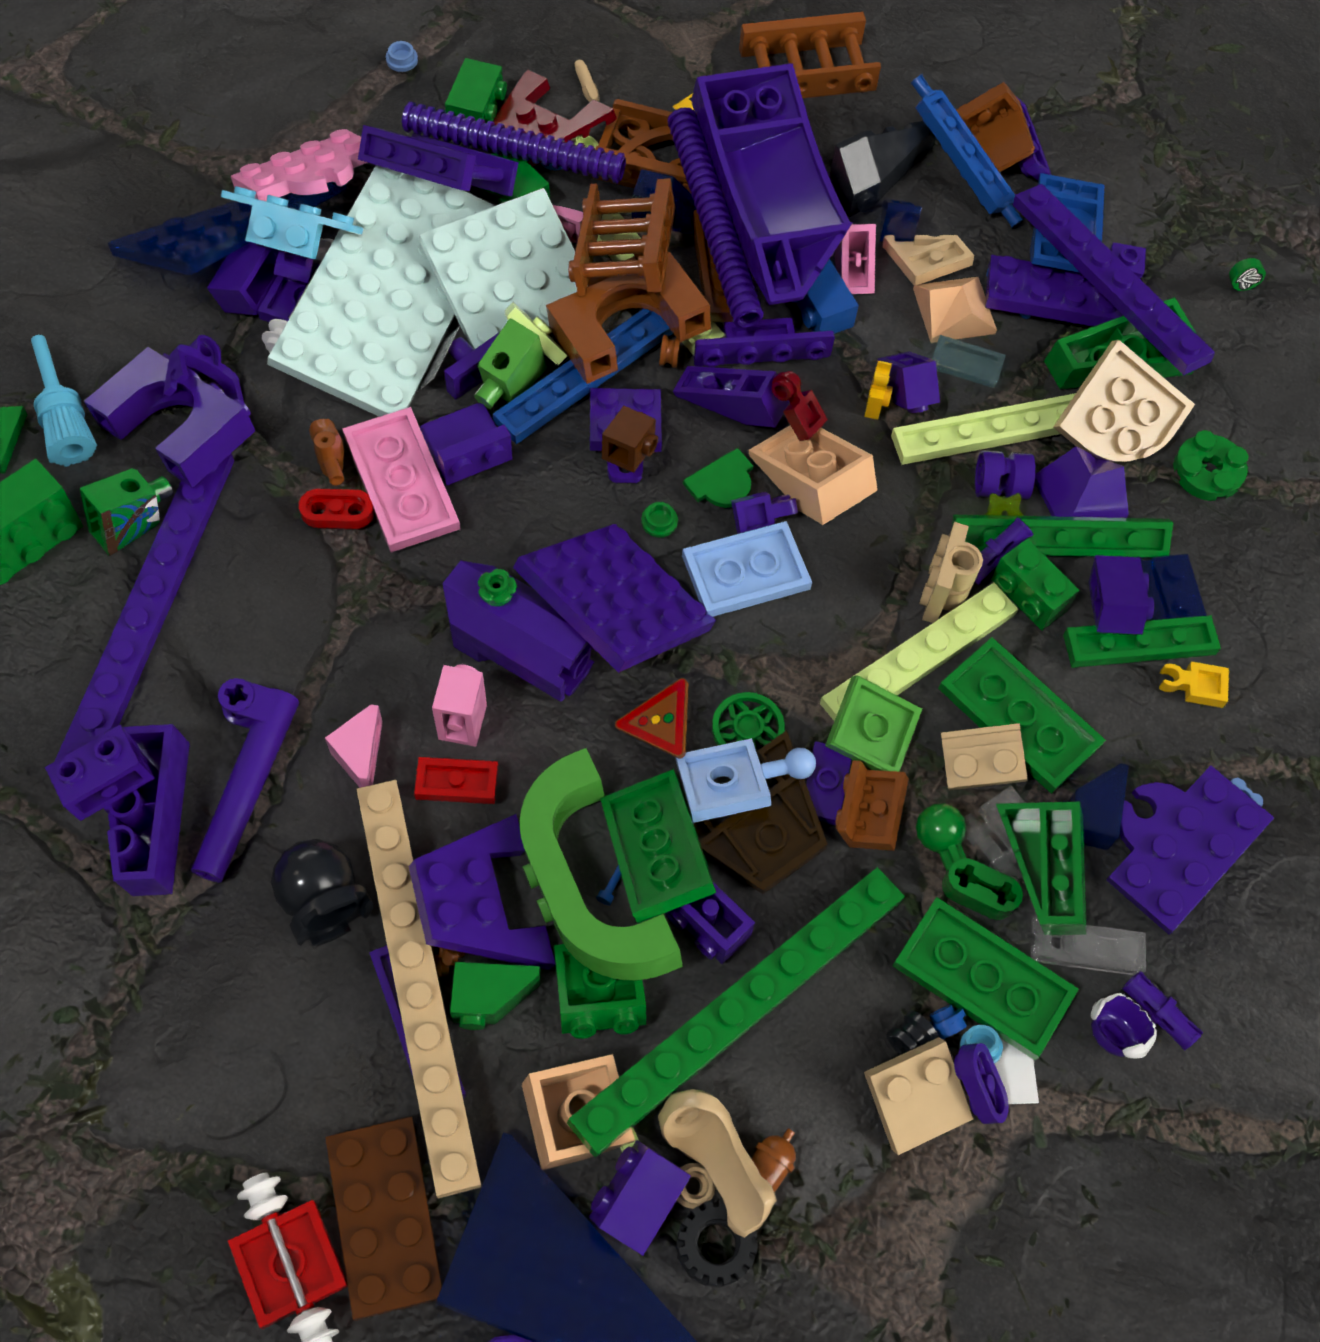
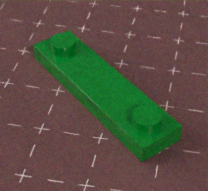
[1063,615,1221,668]

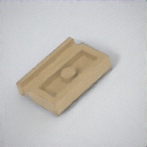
[941,723,1027,790]

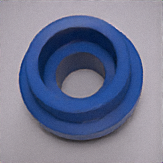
[929,1004,967,1039]

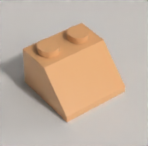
[522,1054,635,1170]

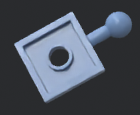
[676,738,816,823]

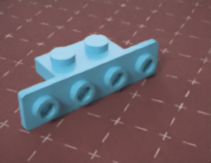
[221,186,363,259]

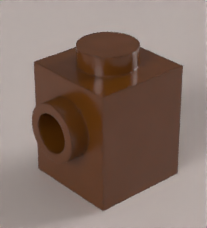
[602,405,658,473]

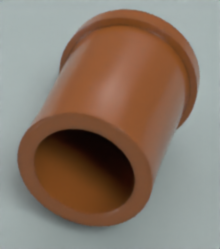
[751,1128,796,1192]

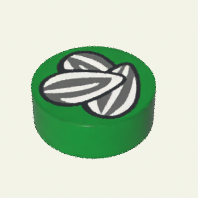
[1229,258,1266,291]

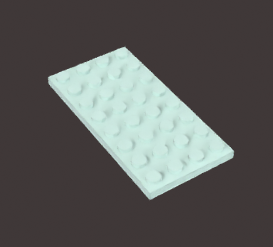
[267,165,495,417]

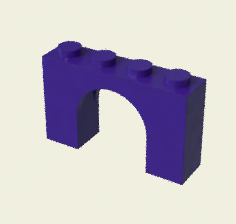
[84,347,256,488]

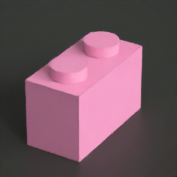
[432,665,487,747]

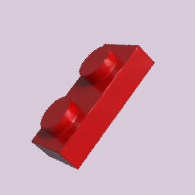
[414,757,499,804]

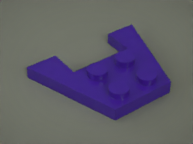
[408,814,556,970]

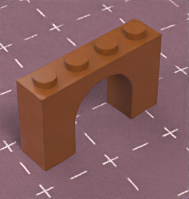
[546,252,711,384]

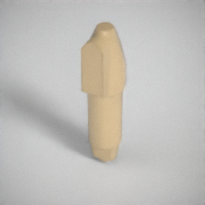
[574,60,600,102]

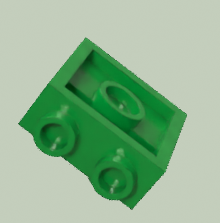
[554,944,646,1039]

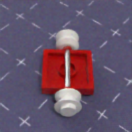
[228,1172,348,1342]

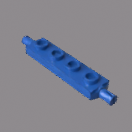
[911,74,1023,228]

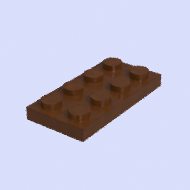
[325,1117,445,1321]

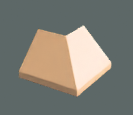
[913,277,997,343]

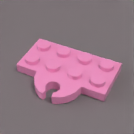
[231,129,368,201]

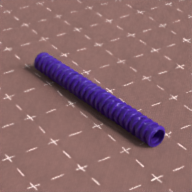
[668,107,764,328]

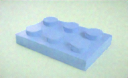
[682,521,812,617]

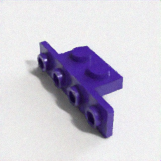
[694,318,835,367]

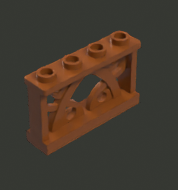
[593,99,694,203]

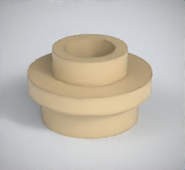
[677,1163,716,1209]

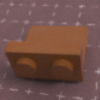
[956,82,1035,172]

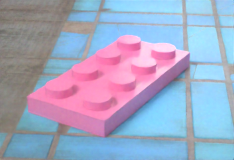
[342,407,461,552]

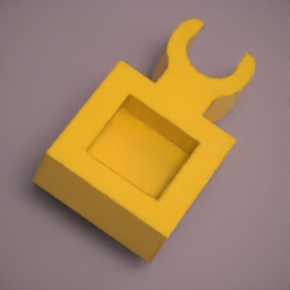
[864,361,893,420]
[1159,661,1229,708]

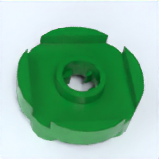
[1173,430,1249,501]

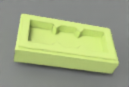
[505,302,567,364]

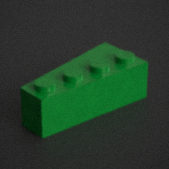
[1044,297,1196,389]

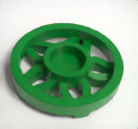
[712,692,785,748]

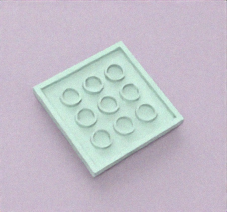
[419,188,588,349]

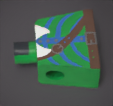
[80,469,173,556]

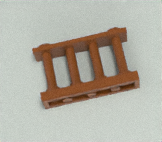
[739,12,881,98]
[568,178,675,296]

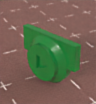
[683,448,753,508]

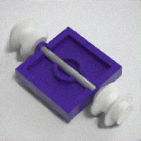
[257,238,334,353]

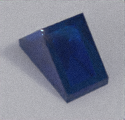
[880,199,922,242]

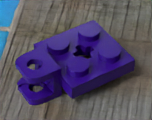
[590,388,662,483]

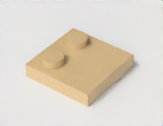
[864,1038,973,1155]

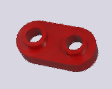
[298,489,375,529]

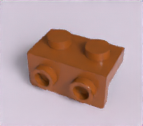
[835,760,909,851]

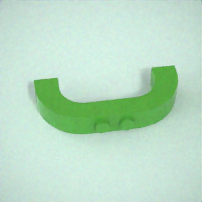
[520,748,683,980]

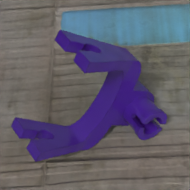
[163,335,244,402]

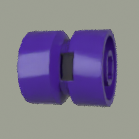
[975,450,1035,500]

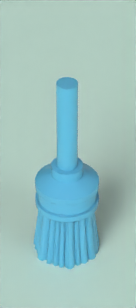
[31,335,98,467]

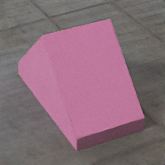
[834,224,876,294]
[325,705,383,788]

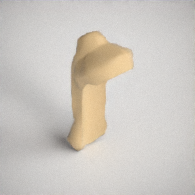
[658,1089,776,1238]

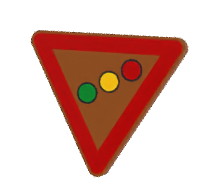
[615,678,689,759]

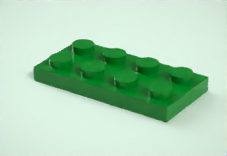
[938,637,1106,794]
[600,769,716,924]
[892,897,1079,1061]

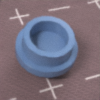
[386,41,418,72]

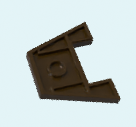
[686,731,828,895]

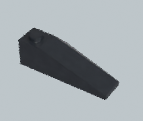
[829,121,936,217]

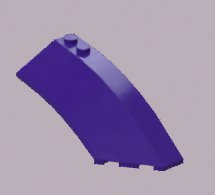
[691,63,853,305]

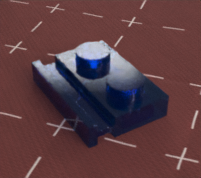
[1140,554,1207,621]

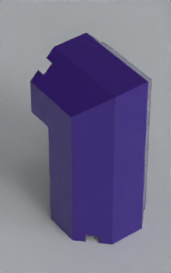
[442,560,596,702]

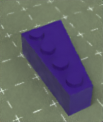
[95,724,190,896]

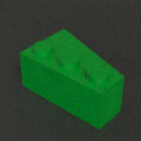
[996,801,1087,935]

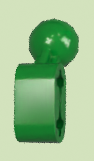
[916,803,1023,920]

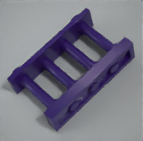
[358,125,519,197]

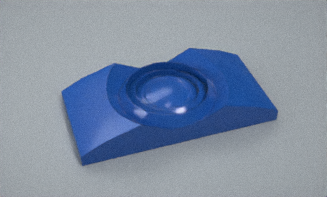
[1030,173,1105,273]

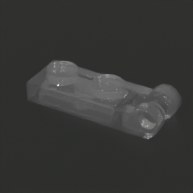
[1031,917,1146,975]

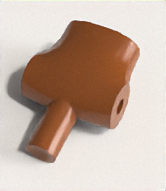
[309,419,344,485]

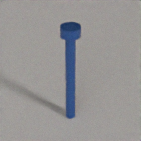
[596,864,622,906]

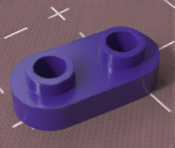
[954,1043,1009,1124]

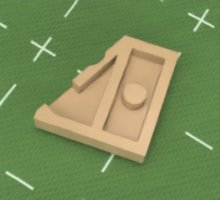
[883,235,974,286]

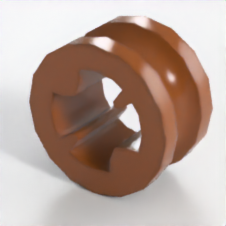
[659,335,680,368]

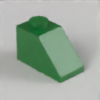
[450,962,541,1030]

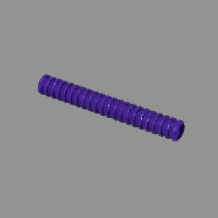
[402,101,626,184]

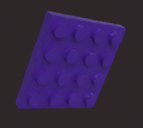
[513,524,716,673]

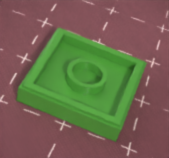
[825,675,922,772]

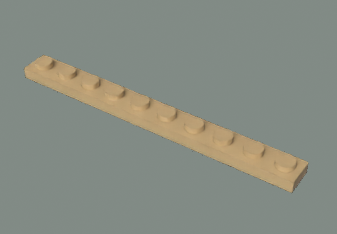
[357,780,482,1199]

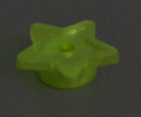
[984,493,1024,516]

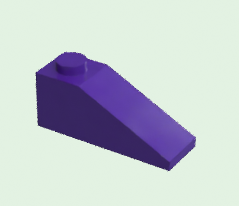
[673,366,789,427]

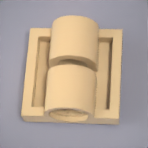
[919,522,983,623]

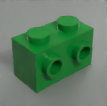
[991,538,1080,631]

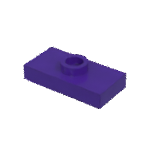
[806,741,851,825]

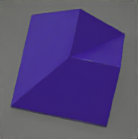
[1035,446,1129,518]

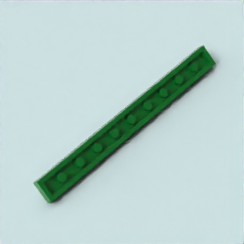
[567,867,905,1158]

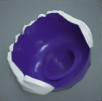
[1091,993,1157,1059]

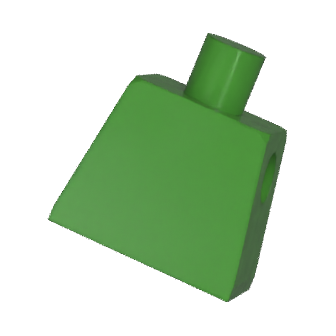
[474,318,547,409]

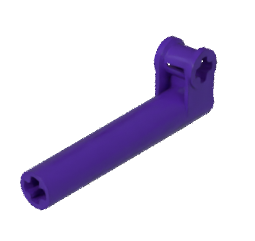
[191,678,299,883]

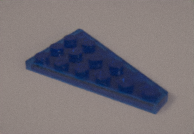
[108,182,347,275]
[436,1132,697,1342]

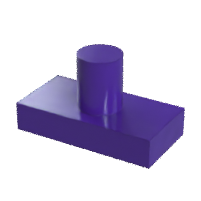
[444,333,499,400]

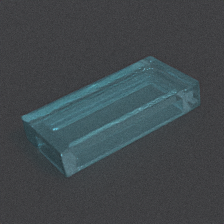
[932,335,1006,388]

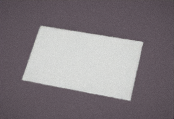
[995,1038,1039,1104]

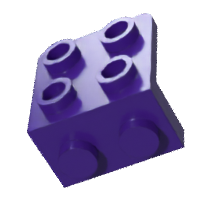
[420,403,512,486]

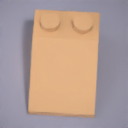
[748,425,877,525]

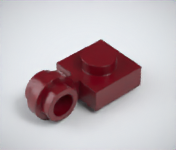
[772,371,828,441]

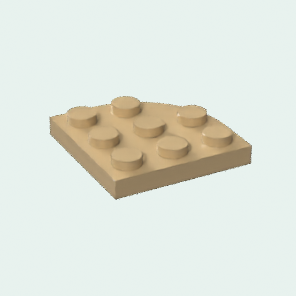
[1053,340,1195,462]

